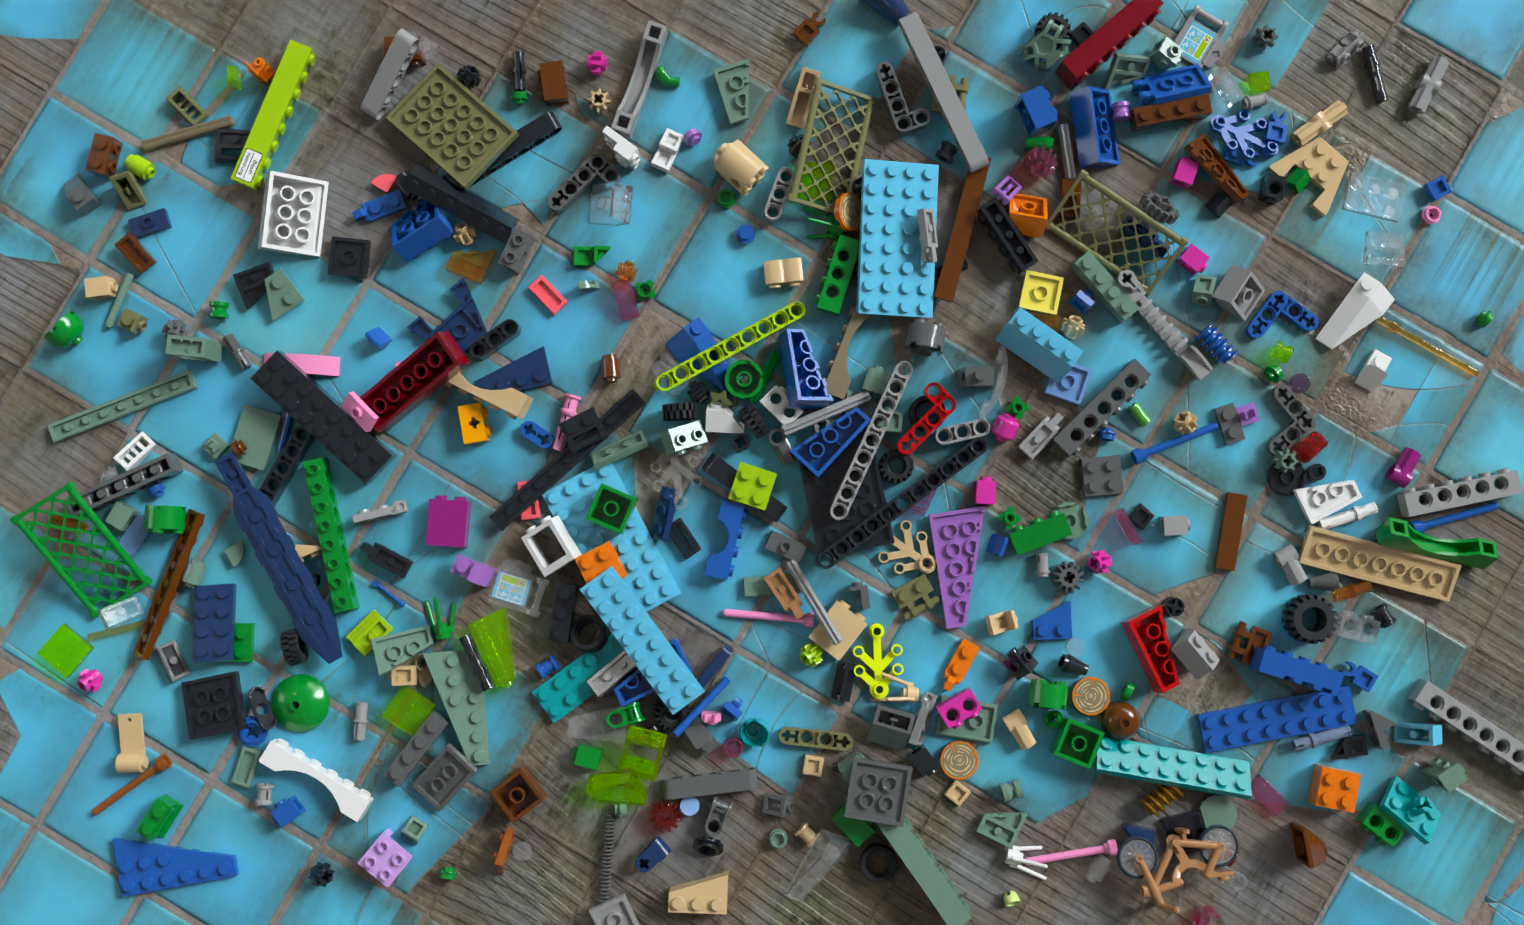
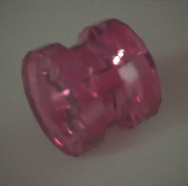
[724,736,743,758]

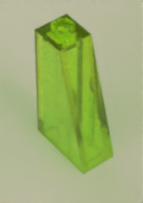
[468,607,518,689]

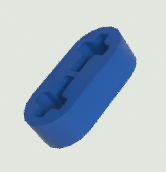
[520,421,555,449]

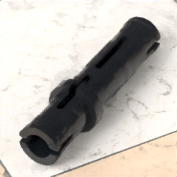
[1362,44,1388,104]
[459,634,494,692]

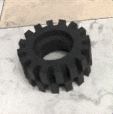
[1035,12,1071,49]
[662,402,698,421]
[738,403,770,439]
[879,449,914,483]
[280,628,309,666]
[654,698,690,731]

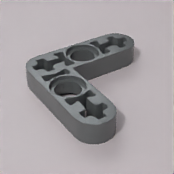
[1266,385,1316,456]

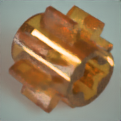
[615,260,638,285]

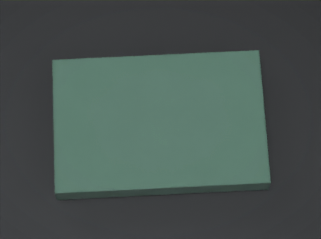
[229,405,283,471]
[935,695,999,743]

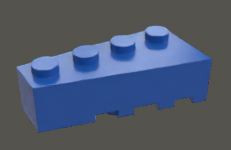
[778,329,834,409]
[614,637,693,707]
[1250,645,1344,696]

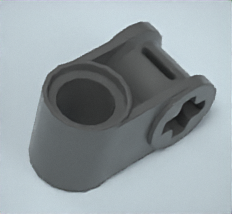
[705,796,733,836]

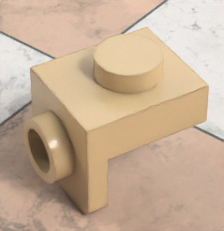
[985,610,1019,635]

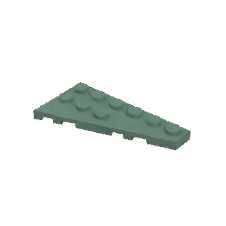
[423,648,490,766]

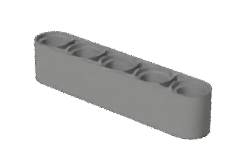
[360,28,420,121]

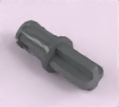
[223,334,252,371]

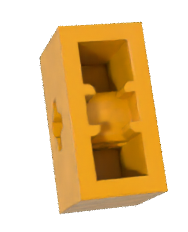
[457,402,492,445]

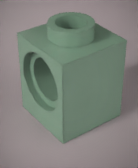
[105,501,141,532]

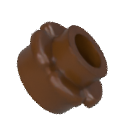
[230,439,247,457]

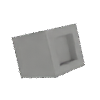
[1159,515,1190,536]

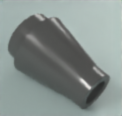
[1308,572,1339,591]

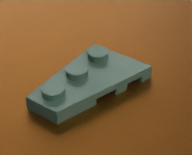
[371,625,434,677]

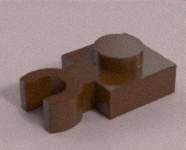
[793,11,826,47]

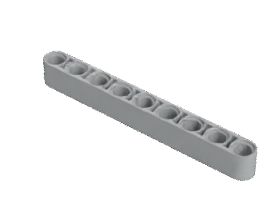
[898,11,989,173]
[829,361,913,520]

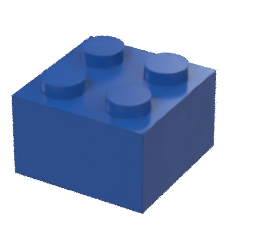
[1015,85,1058,138]

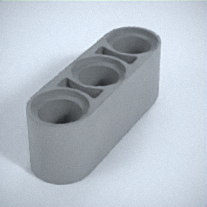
[764,167,794,224]
[933,419,990,446]

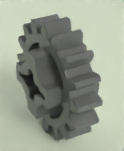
[1139,191,1180,225]

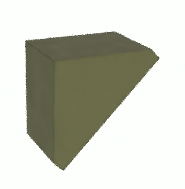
[109,171,147,210]

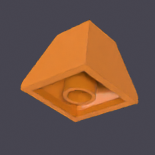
[1009,192,1048,238]

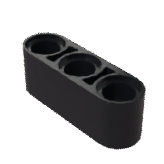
[469,319,521,360]

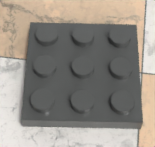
[844,757,913,827]

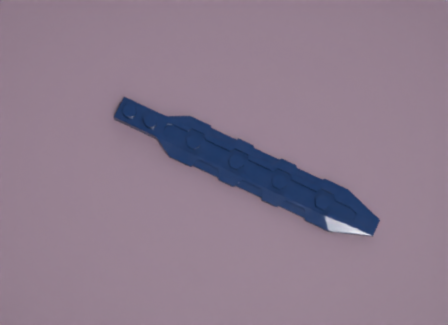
[215,453,343,664]

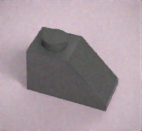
[63,173,102,215]

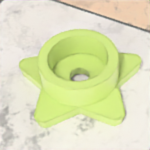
[709,390,733,406]

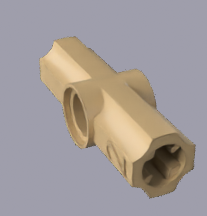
[1291,100,1348,147]

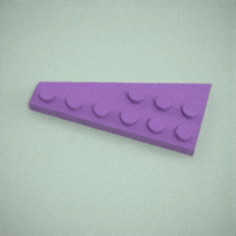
[928,506,986,629]

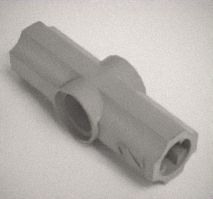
[1407,55,1449,115]

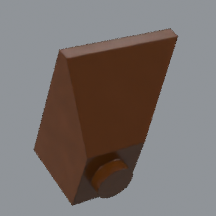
[1290,821,1327,869]

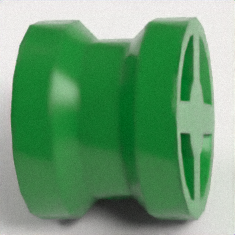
[208,301,229,319]

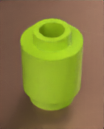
[124,154,156,180]

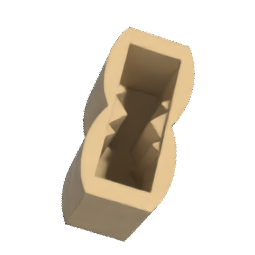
[763,258,804,289]

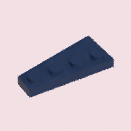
[473,346,553,391]

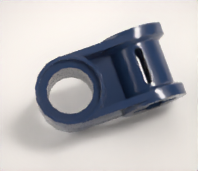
[635,836,672,873]

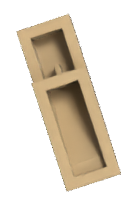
[786,67,822,129]

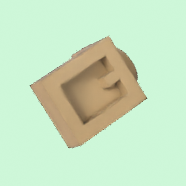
[389,665,417,686]

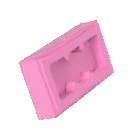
[341,391,379,432]

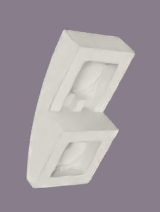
[651,128,684,173]

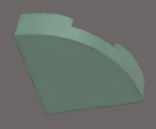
[578,280,600,292]
[224,541,246,567]

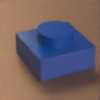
[1423,175,1452,202]

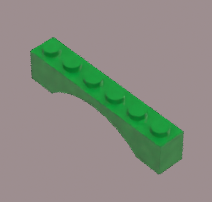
[1376,517,1499,570]

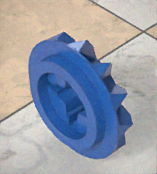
[237,716,268,747]

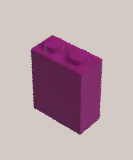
[426,495,471,547]

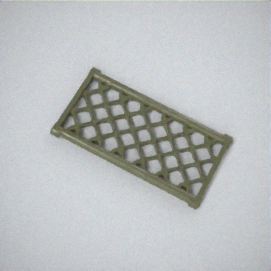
[787,77,877,215]
[1045,170,1189,297]

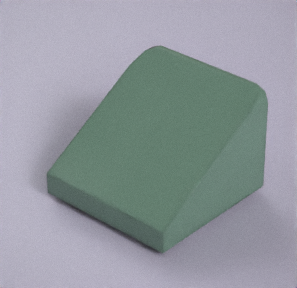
[400,815,429,845]

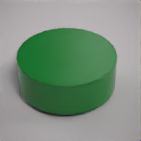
[1120,681,1135,702]

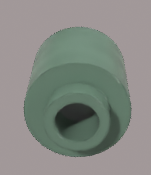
[181,558,207,588]

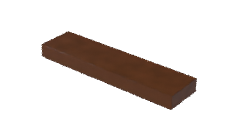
[1214,492,1248,571]

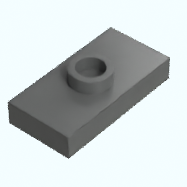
[765,531,807,564]

